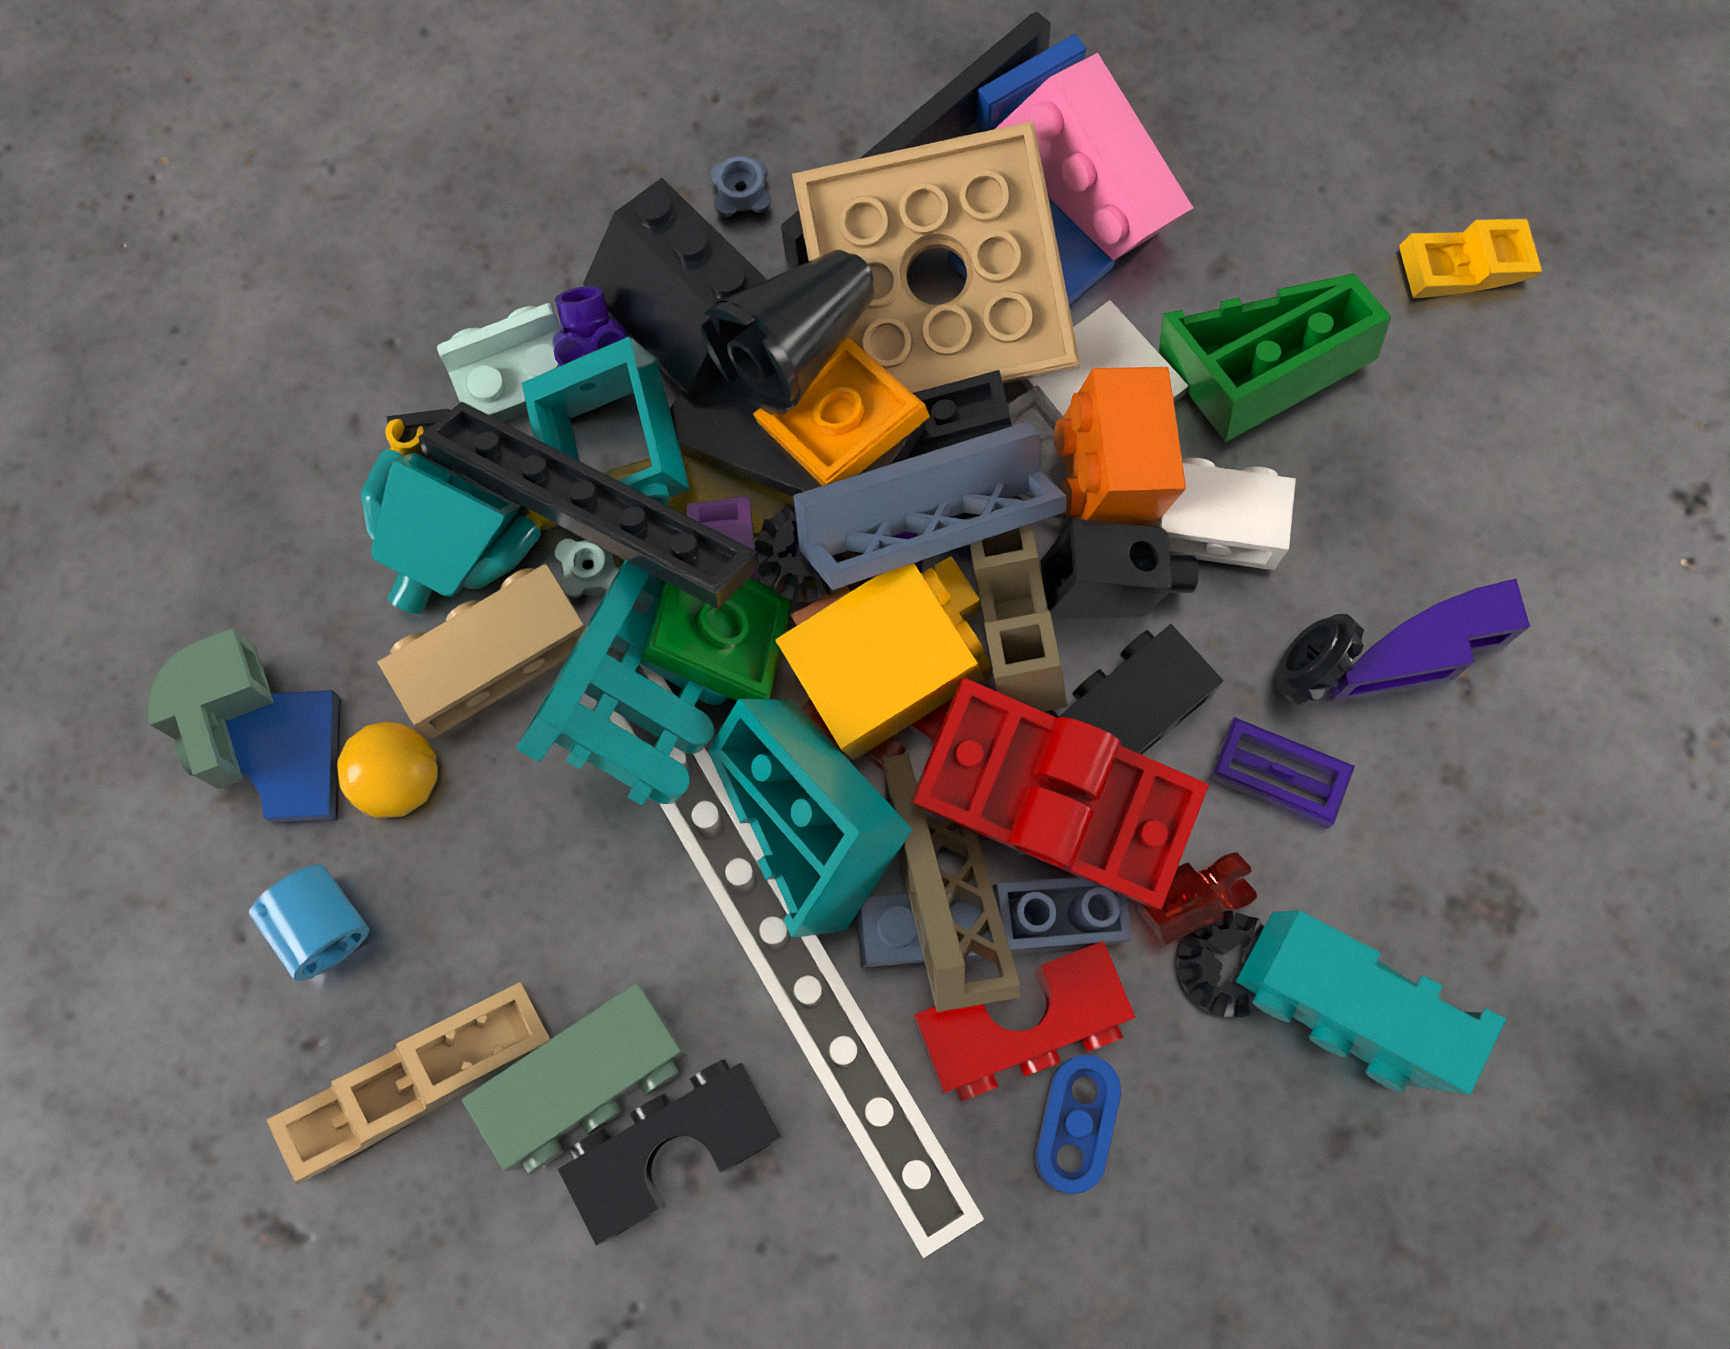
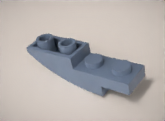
[856,877,1132,967]

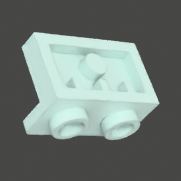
[437,303,561,422]

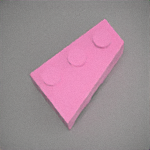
[995,53,1193,261]

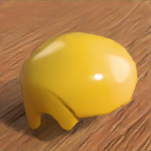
[337,721,438,818]

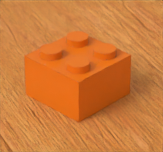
[1054,367,1186,527]

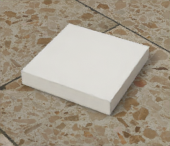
[1019,300,1189,422]

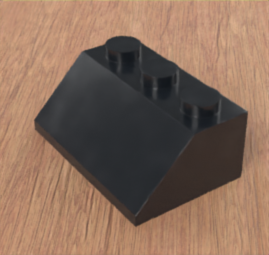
[583,178,767,399]

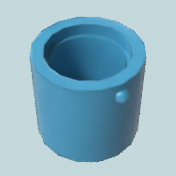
[249,864,370,982]

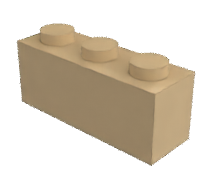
[377,563,585,740]

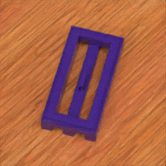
[1208,717,1355,828]

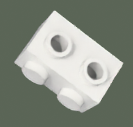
[1154,458,1296,570]

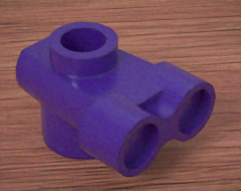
[552,286,627,366]

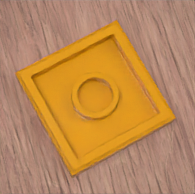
[753,337,930,486]

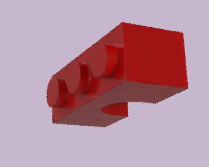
[913,941,1136,1102]

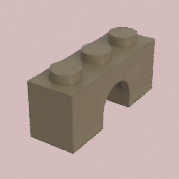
[965,517,1067,712]

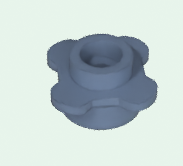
[710,156,772,217]

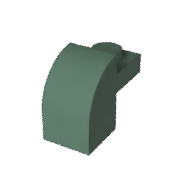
[147,628,274,789]

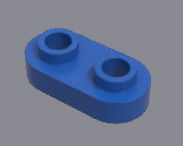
[1035,1055,1121,1194]

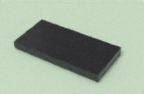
[670,375,926,497]

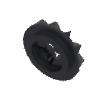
[754,503,857,602]
[1276,614,1364,705]
[1177,910,1264,1018]

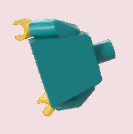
[360,419,558,614]

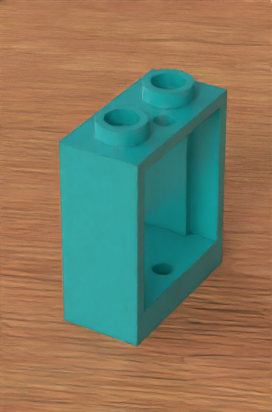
[521,337,690,505]

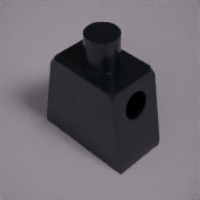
[1040,519,1199,619]

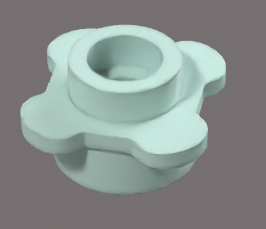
[555,538,619,598]

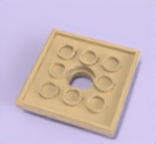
[792,121,1080,393]

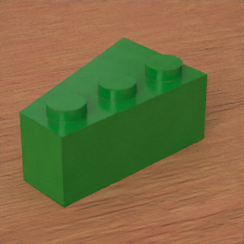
[1158,273,1392,442]

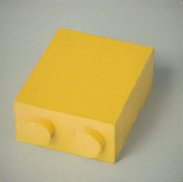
[775,563,986,761]

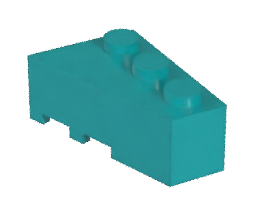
[708,698,913,938]
[1236,910,1507,1095]

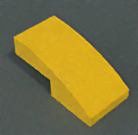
[1399,219,1542,298]

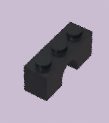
[558,1059,785,1245]

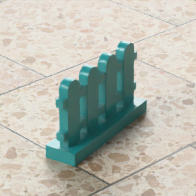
[515,560,729,806]

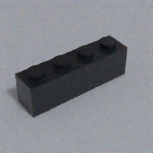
[1017,624,1224,856]

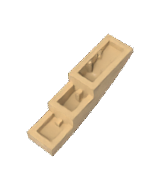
[266,982,551,1185]

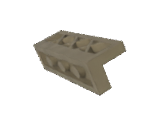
[883,754,1021,1012]

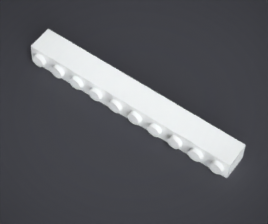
[606,646,984,1258]

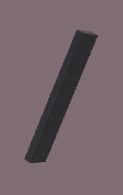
[781,11,1051,267]
[419,401,759,609]

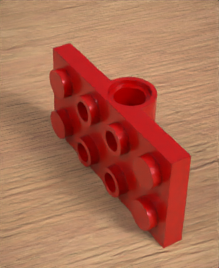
[909,678,1210,909]

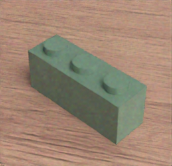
[461,982,687,1174]

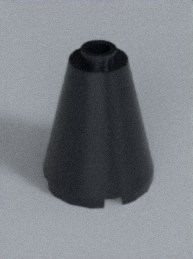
[701,249,874,415]

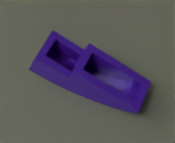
[1329,578,1530,701]

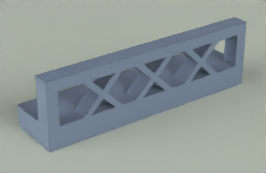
[793,422,1066,590]

